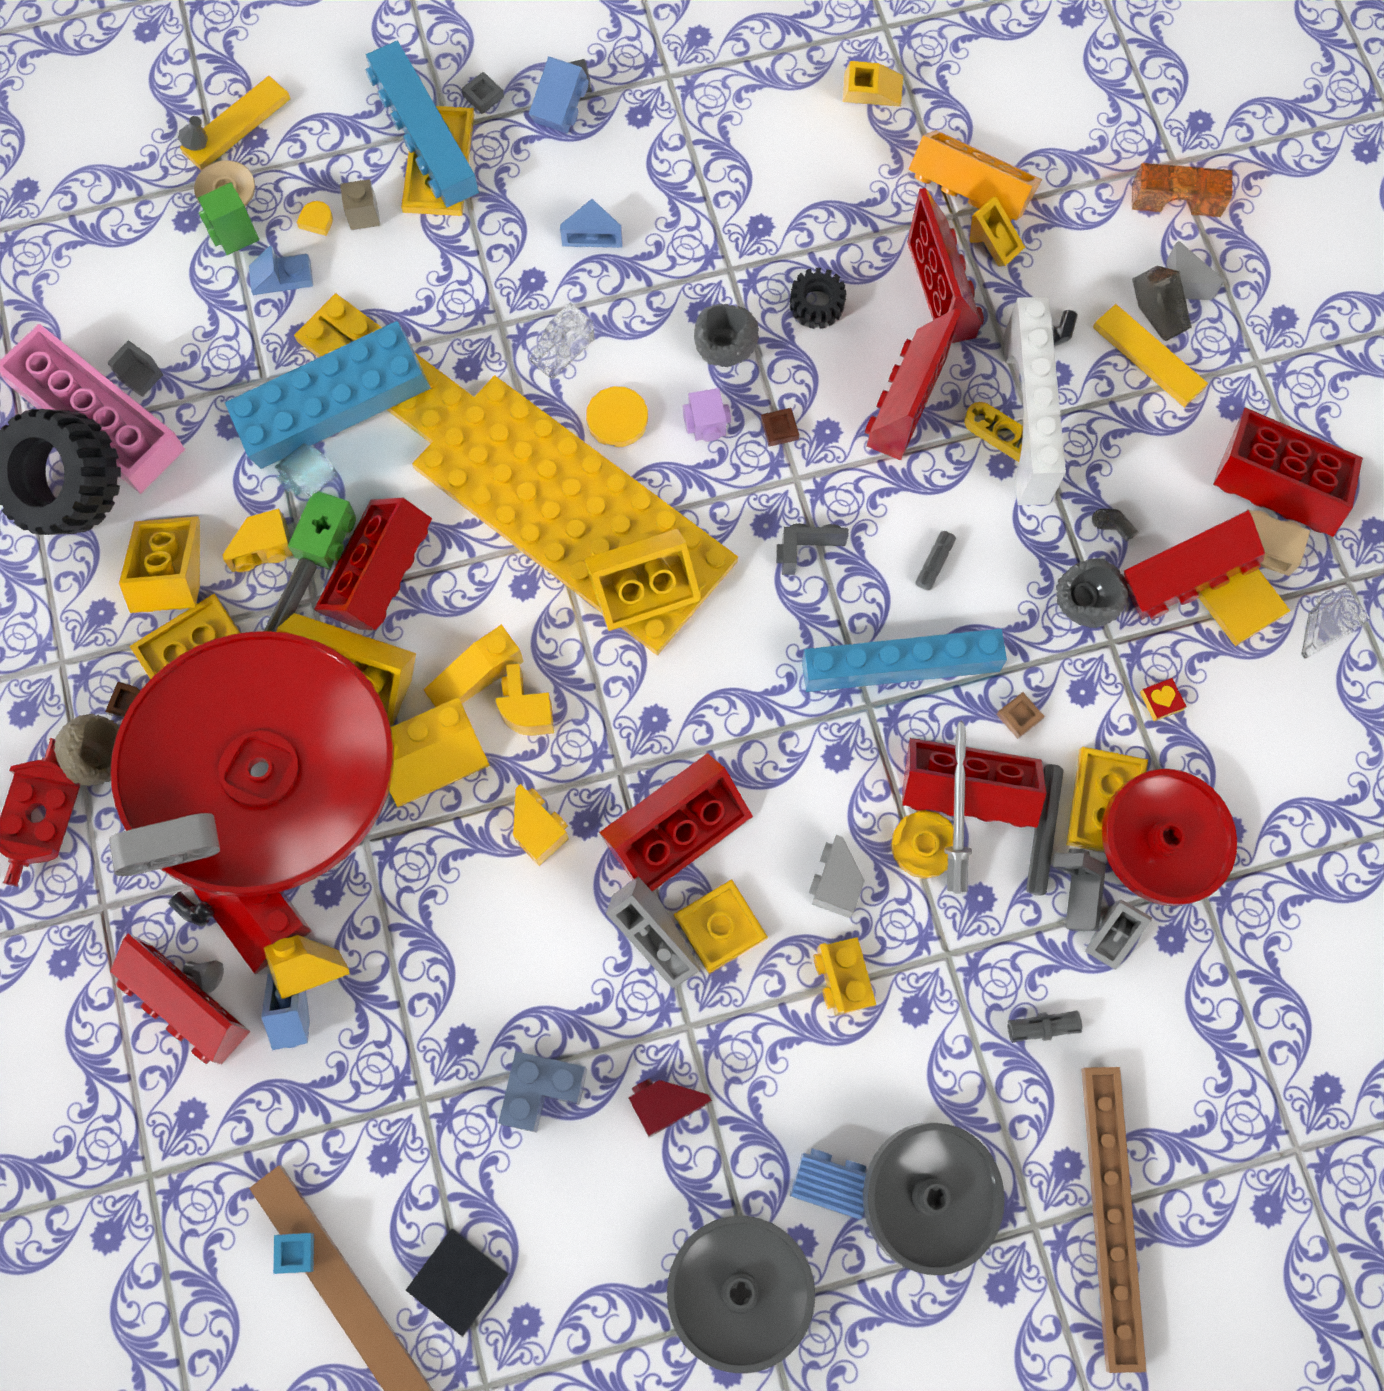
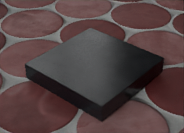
[405,1228,509,1337]

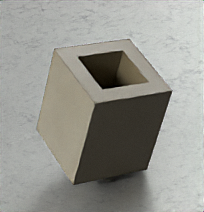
[340,179,381,230]

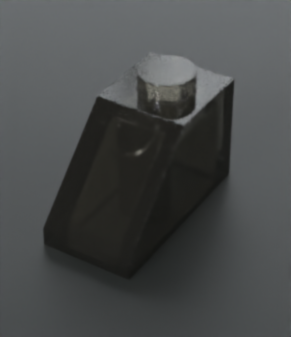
[1132,265,1192,341]

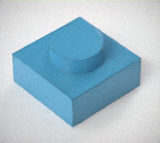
[273,1233,314,1274]

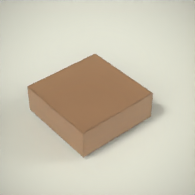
[996,692,1045,739]

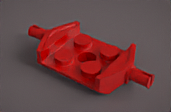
[0,738,81,887]

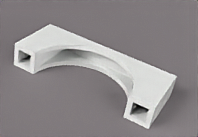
[1003,297,1066,505]

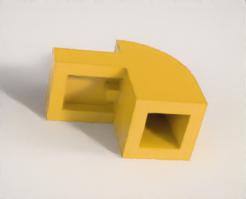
[495,664,554,736]

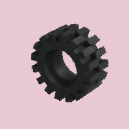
[790,268,846,329]

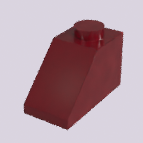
[628,1078,712,1138]

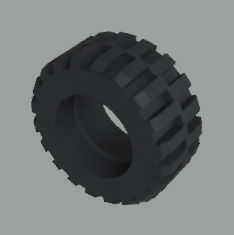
[0,409,121,535]

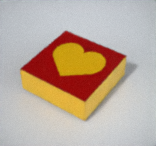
[1140,678,1187,722]

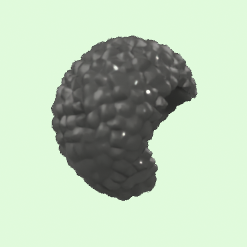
[694,304,759,367]
[1056,558,1129,628]

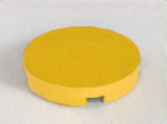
[586,386,648,447]
[891,810,954,879]

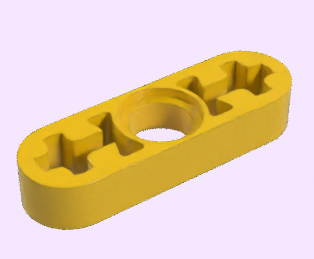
[964,402,1023,462]

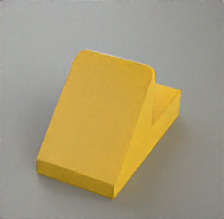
[969,196,1025,267]

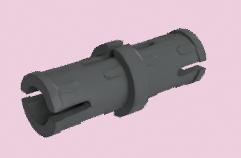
[1007,1010,1082,1043]

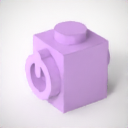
[682,388,731,441]

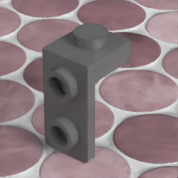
[776,523,849,575]
[1053,848,1106,931]

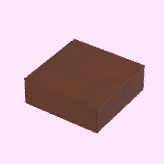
[761,408,800,447]

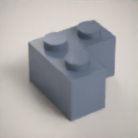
[498,1051,588,1133]

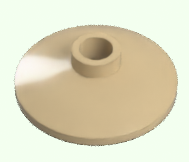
[194,160,255,206]

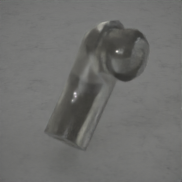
[1091,509,1139,542]

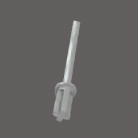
[944,720,972,894]

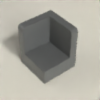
[108,340,163,397]

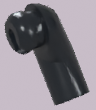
[1052,310,1078,346]
[168,891,214,926]

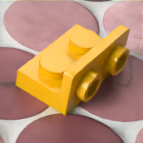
[813,937,876,1016]

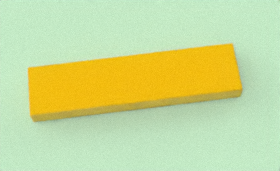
[180,75,291,171]
[1093,304,1208,408]

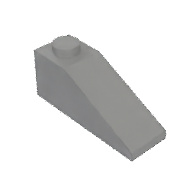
[606,876,700,989]

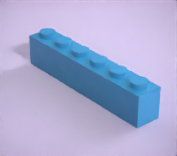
[365,40,479,208]
[802,629,1007,692]

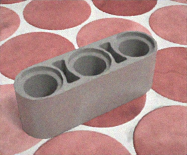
[109,813,220,876]

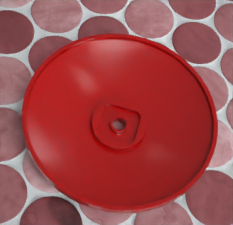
[111,631,394,897]

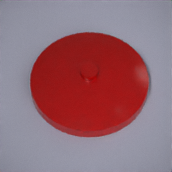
[1102,769,1237,906]

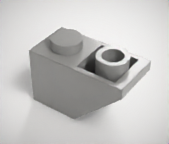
[809,835,865,918]

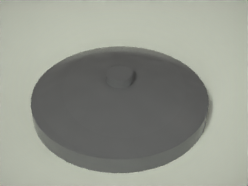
[863,1122,1005,1275]
[667,1216,815,1374]

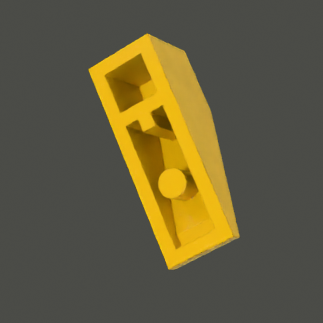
[423,624,524,707]

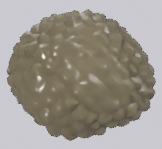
[54,714,119,786]

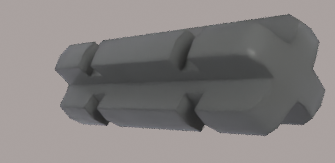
[916,531,956,590]

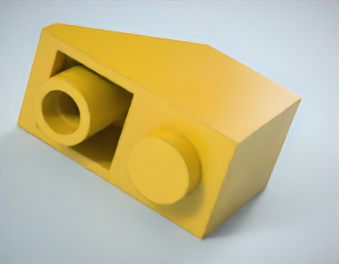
[842,61,903,107]
[222,508,293,572]
[513,784,569,866]

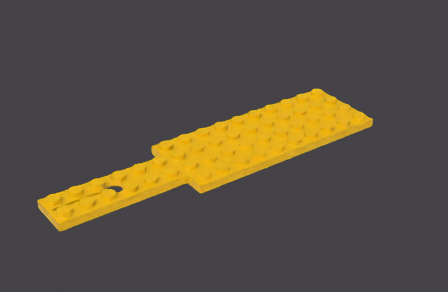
[294,293,738,656]

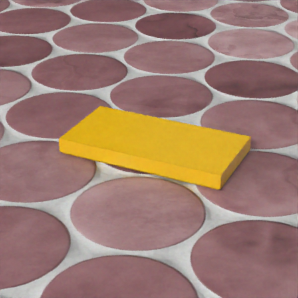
[401,106,475,216]

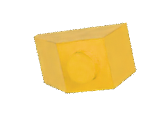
[264,935,350,999]

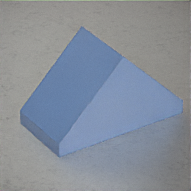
[560,199,622,248]

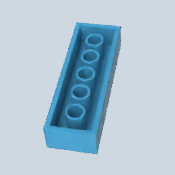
[224,321,431,469]

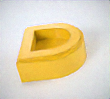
[296,201,333,236]

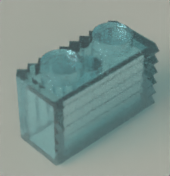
[275,443,338,498]

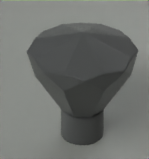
[178,116,208,151]
[183,960,224,993]

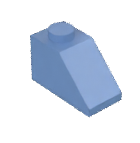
[261,973,310,1050]

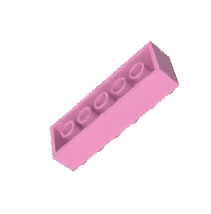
[0,324,185,494]

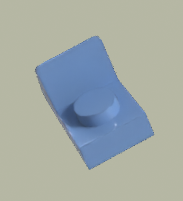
[249,246,313,295]

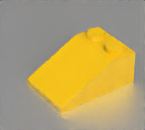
[119,516,200,613]

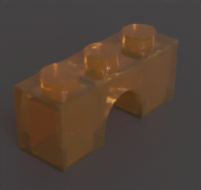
[1131,163,1232,217]

